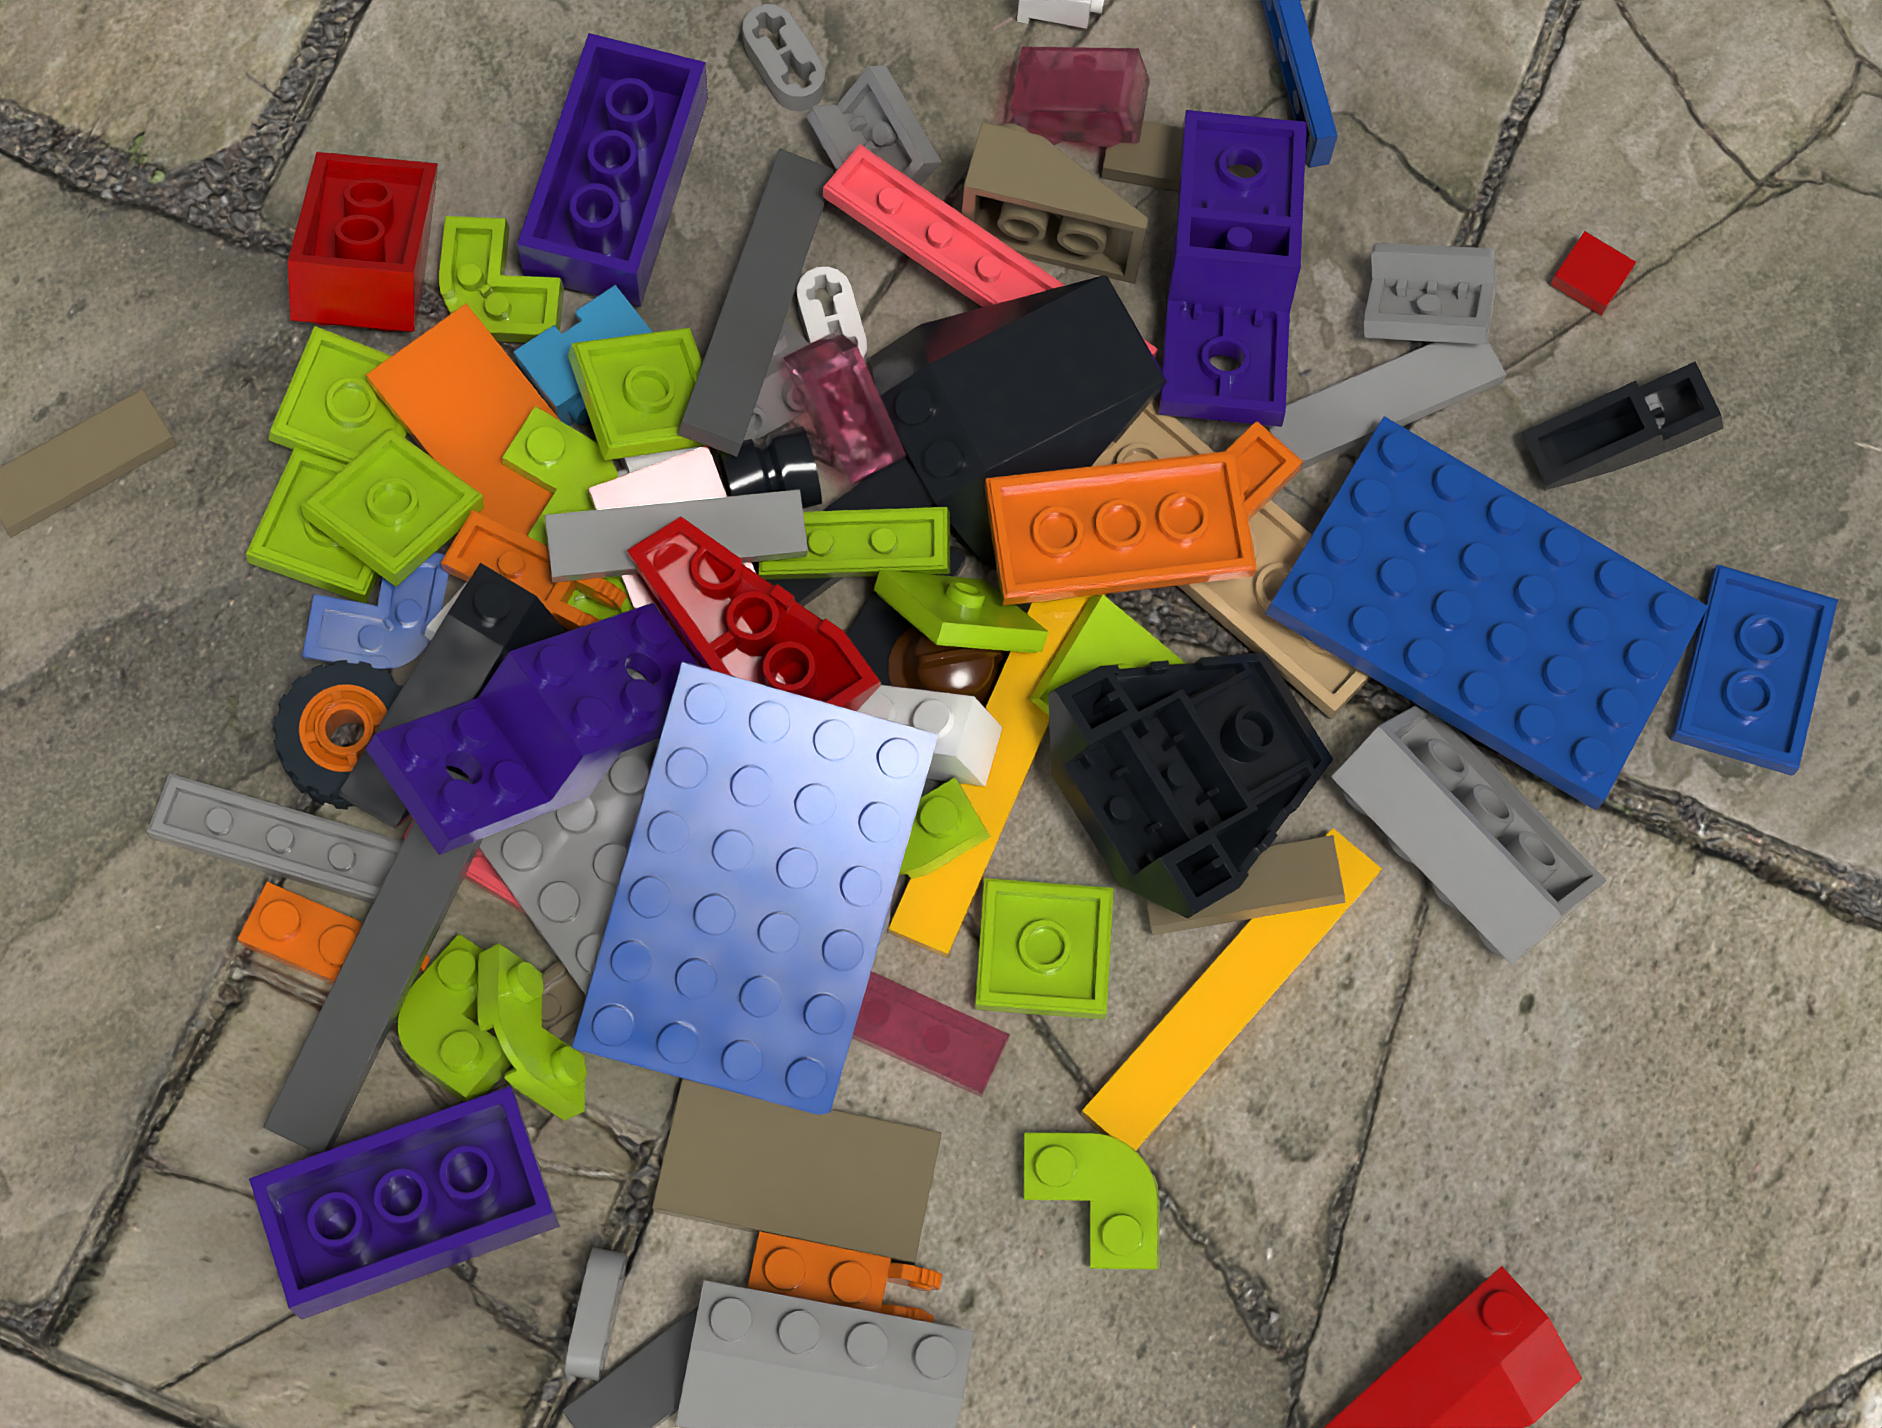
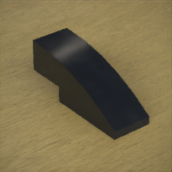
[1522,361,1723,489]

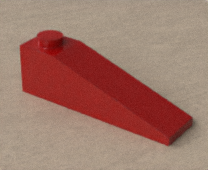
[627,516,881,711]
[1323,1266,1582,1428]

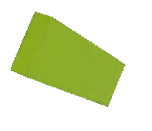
[759,507,950,580]

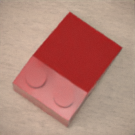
[288,152,438,332]

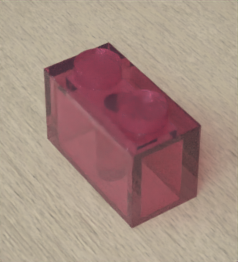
[1011,47,1150,147]
[782,330,907,484]

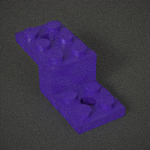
[1159,110,1307,427]
[366,603,700,855]

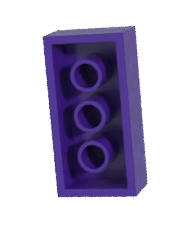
[517,33,708,307]
[249,1086,560,1320]

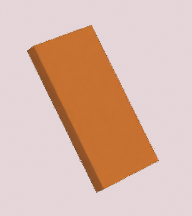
[366,304,561,536]
[984,450,1257,606]

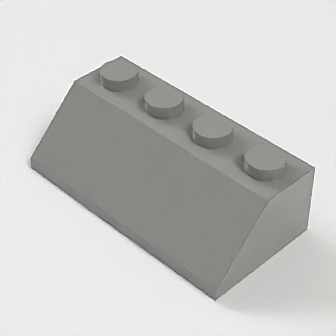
[1331,705,1607,965]
[675,1280,974,1428]

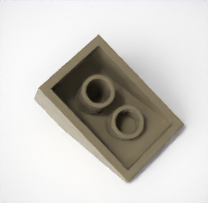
[962,122,1149,284]

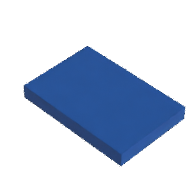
[1670,564,1838,776]

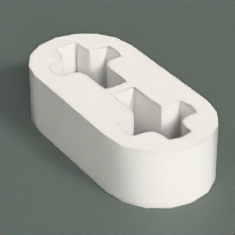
[797,266,867,383]

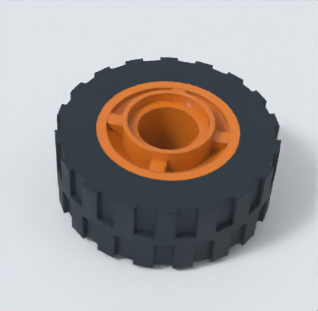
[273,660,403,810]

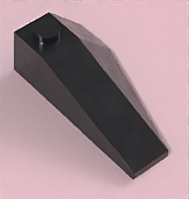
[338,563,567,829]

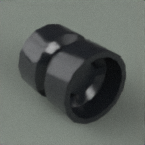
[717,426,822,509]

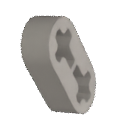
[742,4,825,111]
[565,1247,627,1381]

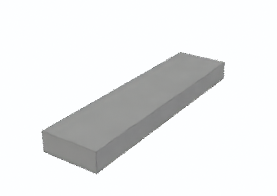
[1262,342,1507,470]
[545,490,808,583]
[146,773,403,904]

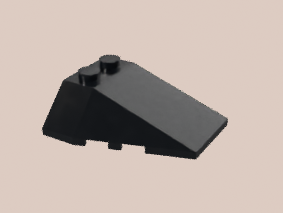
[870,275,1168,566]
[1048,653,1333,919]

